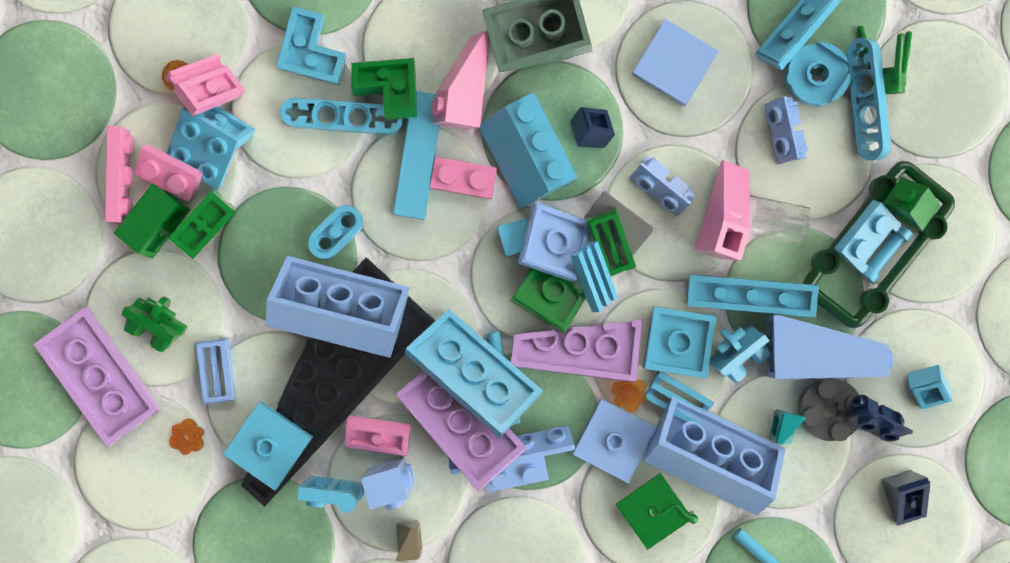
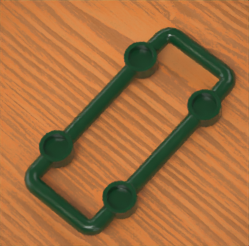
[803,161,955,328]

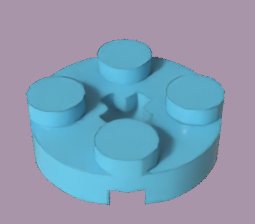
[784,42,850,107]

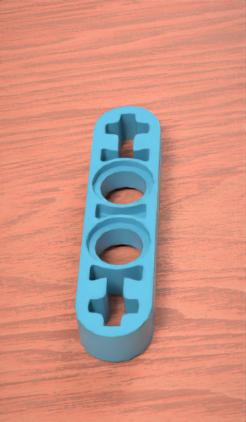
[847,38,891,160]
[280,98,404,135]

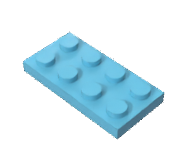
[405,309,543,438]

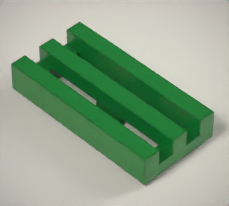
[586,207,636,276]

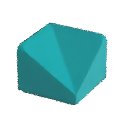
[769,409,806,445]

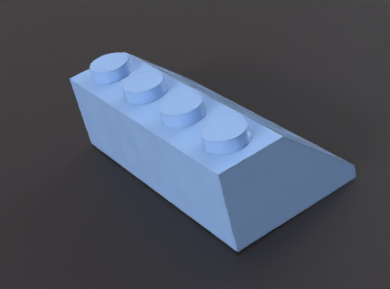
[266,256,410,358]
[644,396,785,516]

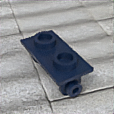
[844,395,913,442]

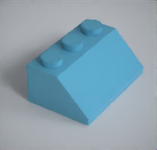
[479,92,578,209]

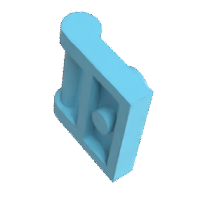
[834,200,913,284]
[297,475,364,513]

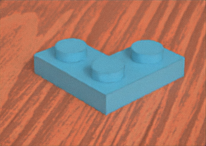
[276,7,347,86]

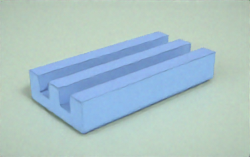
[195,338,236,405]

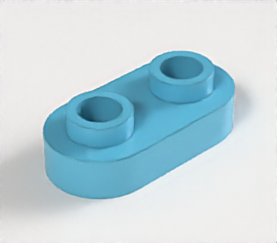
[308,205,364,259]

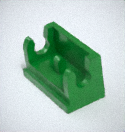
[114,183,191,258]
[168,189,236,259]

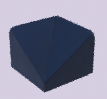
[571,107,615,148]

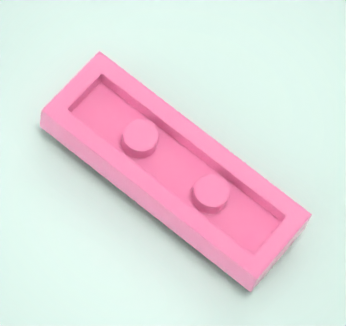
[105,126,134,224]

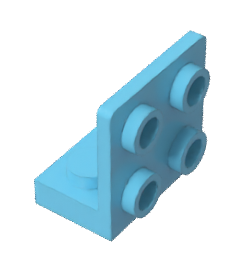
[167,106,255,190]

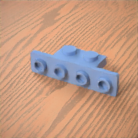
[448,426,575,492]

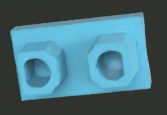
[710,325,770,383]

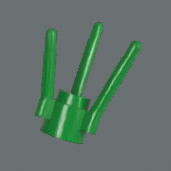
[857,25,912,95]

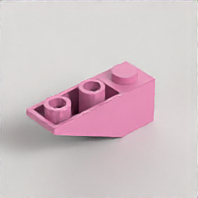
[695,160,750,261]

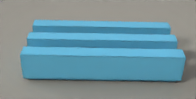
[570,241,618,312]
[643,371,714,425]

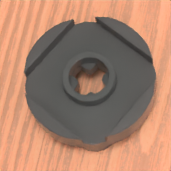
[798,378,859,441]

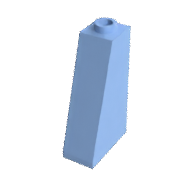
[766,314,894,379]

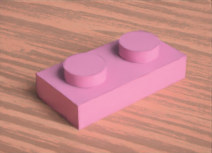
[134,144,203,202]
[430,157,497,199]
[345,415,411,456]

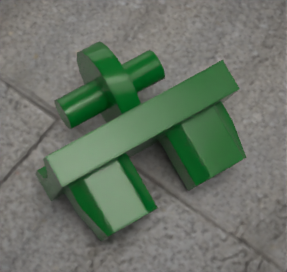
[121,296,188,352]

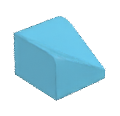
[497,218,528,257]
[908,364,952,409]

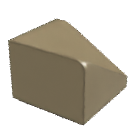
[396,521,422,561]

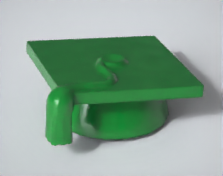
[615,473,698,550]

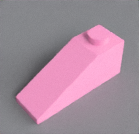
[431,31,489,130]

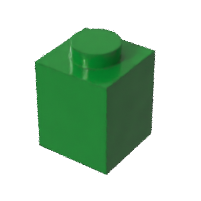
[883,177,940,231]

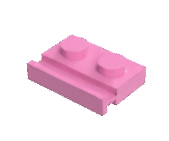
[165,54,245,116]

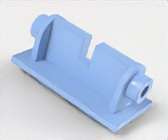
[764,96,808,165]
[630,156,695,216]

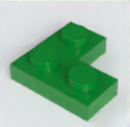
[351,58,417,120]

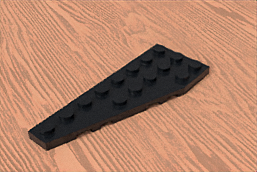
[241,257,436,507]

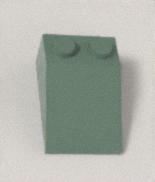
[482,0,593,73]

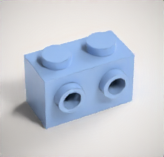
[360,457,416,510]

